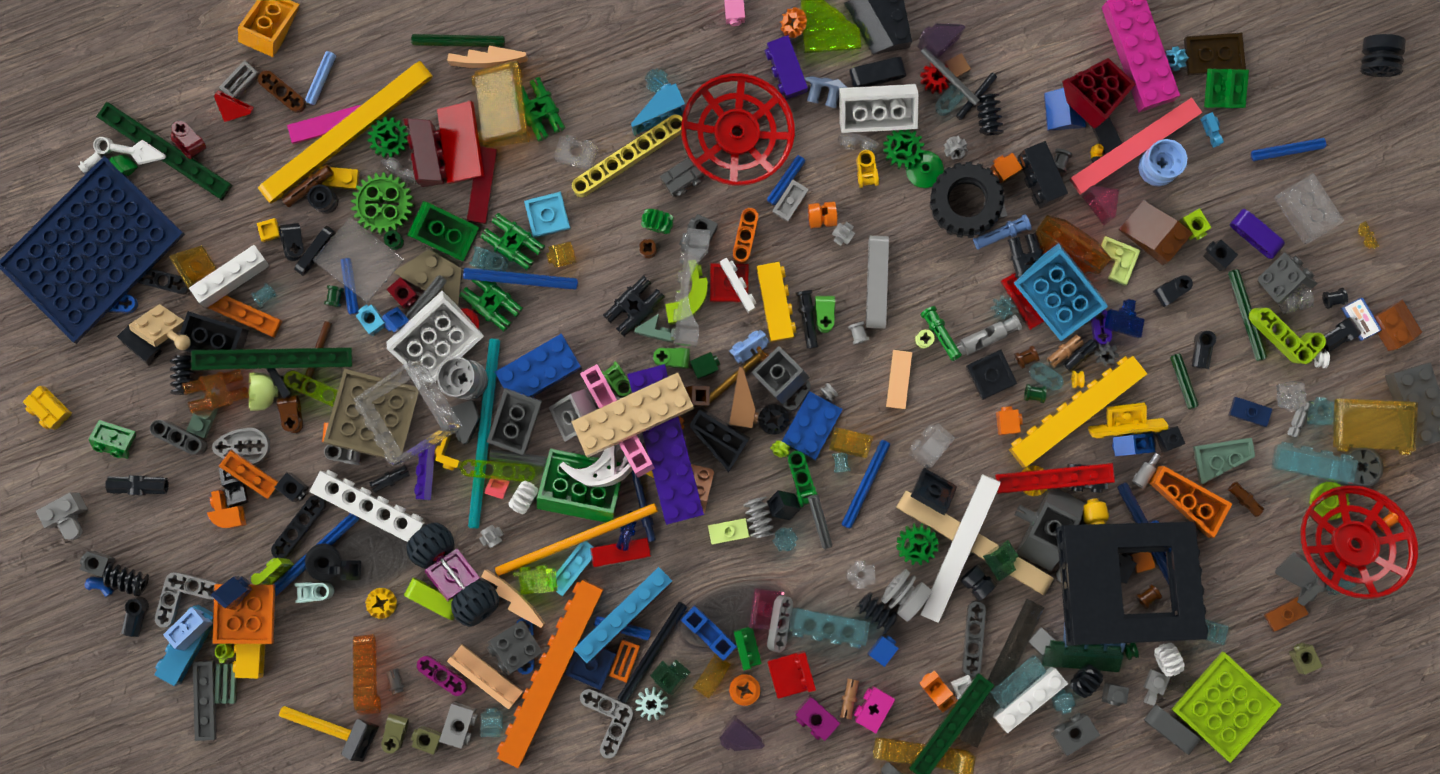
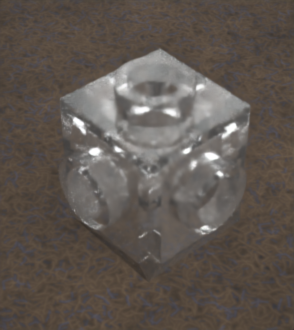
[1276,381,1307,411]
[847,561,875,589]

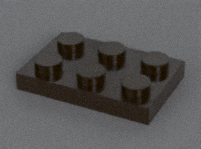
[1184,32,1246,75]

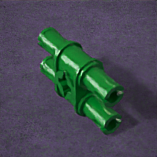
[513,77,566,142]
[480,213,545,271]
[459,280,523,332]

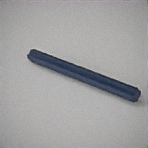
[1117,482,1169,585]

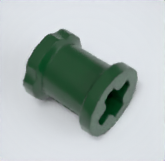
[384,230,404,250]
[324,285,344,307]
[1024,384,1047,403]

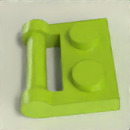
[251,557,294,585]

